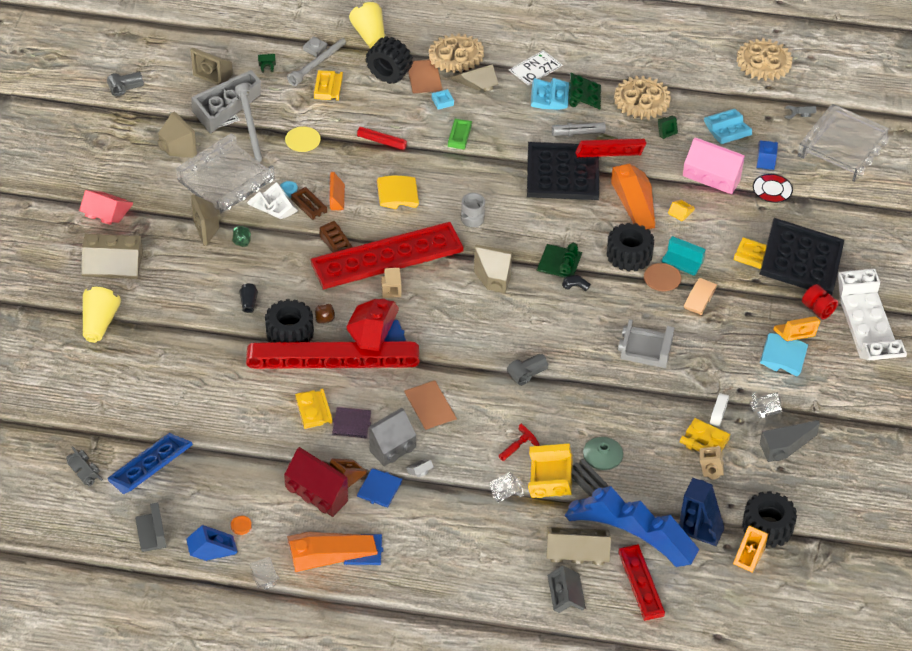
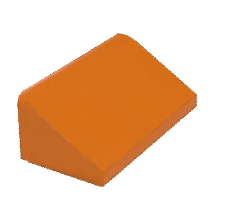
[330,172,345,210]

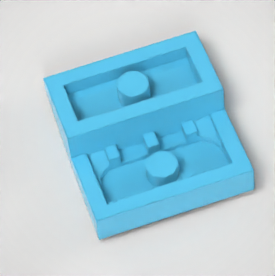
[531,78,569,110]
[704,109,752,144]
[760,333,808,377]

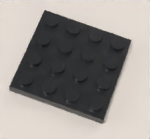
[527,142,599,200]
[759,218,845,295]

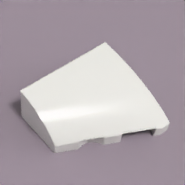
[247,182,298,219]

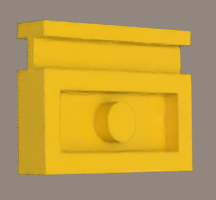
[314,70,343,100]
[734,237,766,269]
[295,388,332,429]

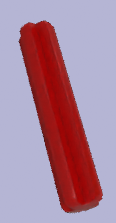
[357,127,407,150]

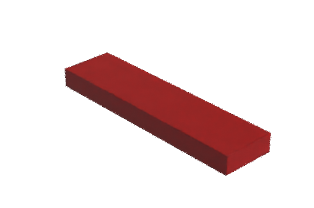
[575,139,647,157]
[618,544,665,621]

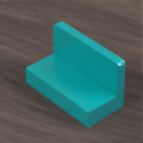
[662,236,706,276]

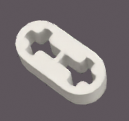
[710,393,729,427]

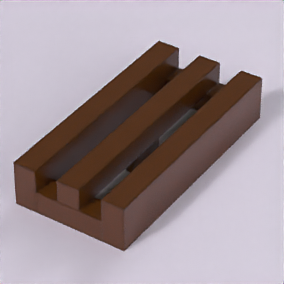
[291,187,327,220]

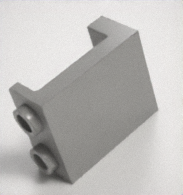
[618,319,675,368]

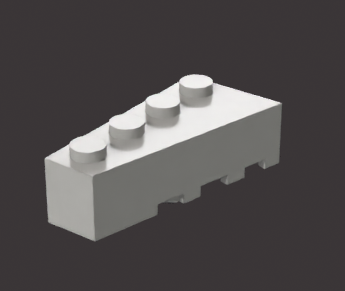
[191,70,261,134]

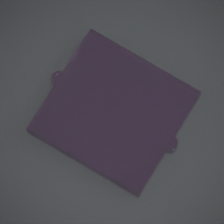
[332,407,371,438]

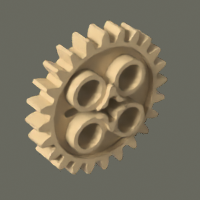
[429,33,484,73]
[736,38,793,81]
[614,76,671,120]

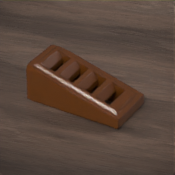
[319,221,352,253]

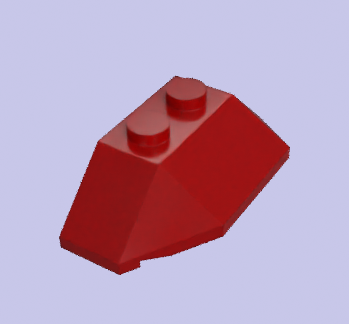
[346,299,399,351]

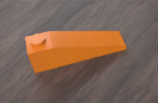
[611,163,655,229]
[287,532,377,572]

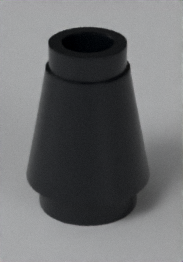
[239,283,258,313]

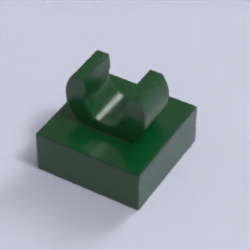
[258,54,276,73]
[658,115,678,139]

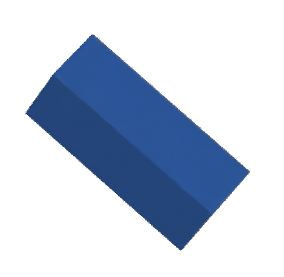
[107,433,193,494]

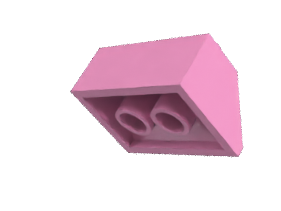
[683,137,745,194]

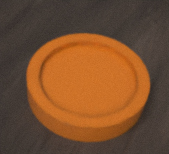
[231,516,252,535]

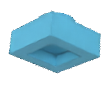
[432,89,454,110]

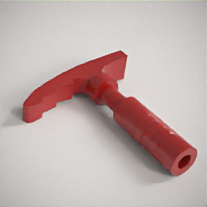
[499,423,540,461]

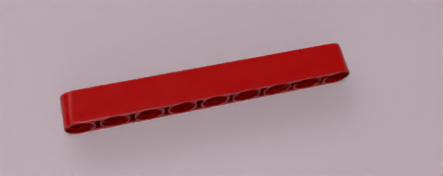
[246,341,420,369]

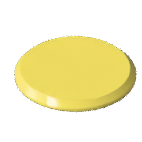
[285,127,321,152]

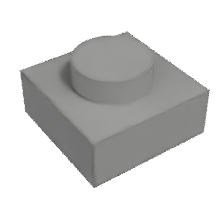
[303,36,327,57]
[406,459,434,477]

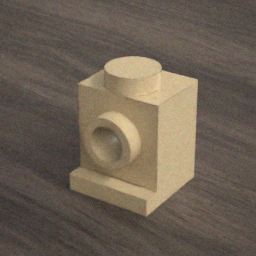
[381,268,401,298]
[700,446,724,479]

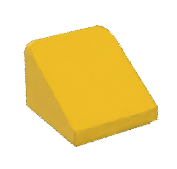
[668,200,695,221]

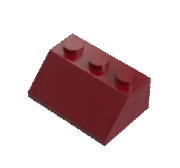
[284,447,348,517]

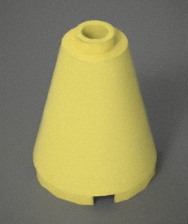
[349,2,385,49]
[83,287,121,343]

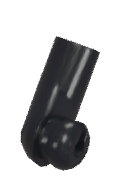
[562,275,591,292]

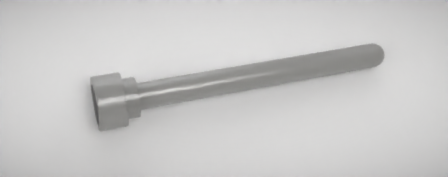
[287,38,346,86]
[235,84,262,162]

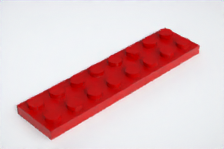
[311,222,464,290]

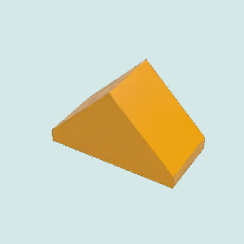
[733,525,768,572]

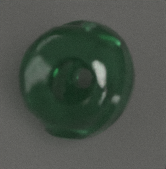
[232,226,251,247]

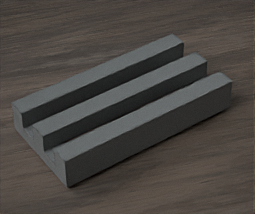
[572,459,608,497]

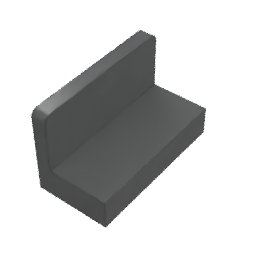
[135,502,166,552]
[547,566,586,613]

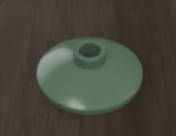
[583,437,623,470]

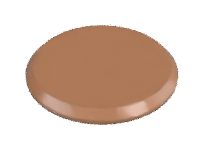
[644,263,681,291]

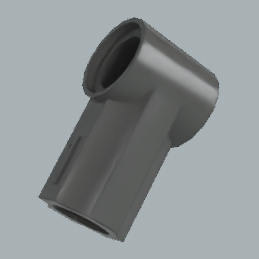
[107,72,144,96]
[507,354,549,386]

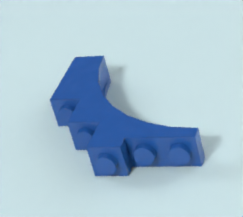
[565,486,699,567]

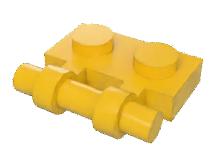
[679,418,730,457]

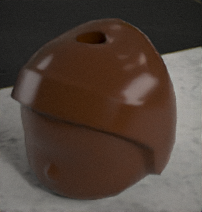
[315,304,335,324]

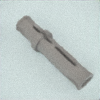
[552,122,606,137]

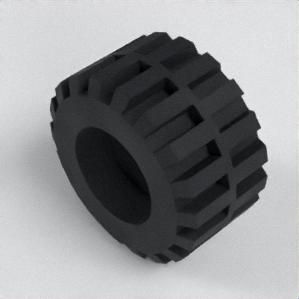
[365,36,413,84]
[606,223,655,272]
[265,299,314,342]
[742,491,797,548]

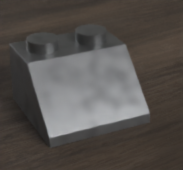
[369,408,416,466]

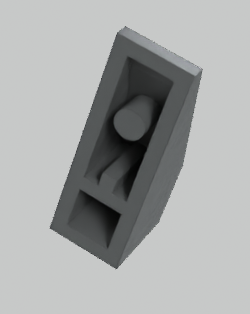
[760,420,820,462]

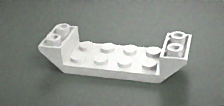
[838,269,907,360]

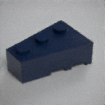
[679,477,725,547]

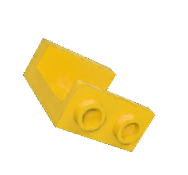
[528,444,573,498]

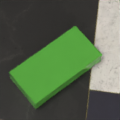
[448,119,472,150]

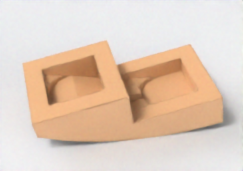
[684,278,717,315]

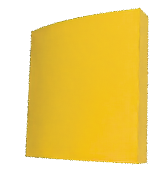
[377,175,419,209]

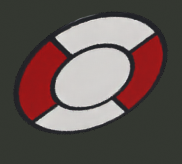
[753,174,793,203]

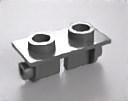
[66,446,103,486]

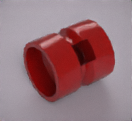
[802,284,838,320]

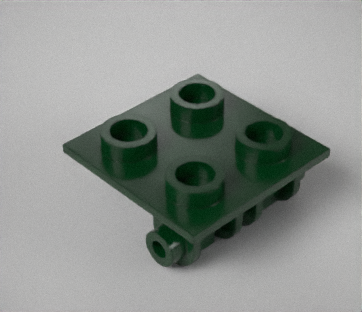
[569,73,601,110]
[537,242,583,278]

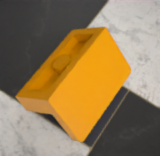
[773,316,821,341]

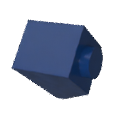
[757,140,778,170]
[186,525,238,561]

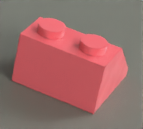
[79,190,133,225]

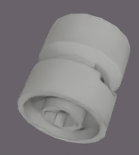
[461,193,485,227]

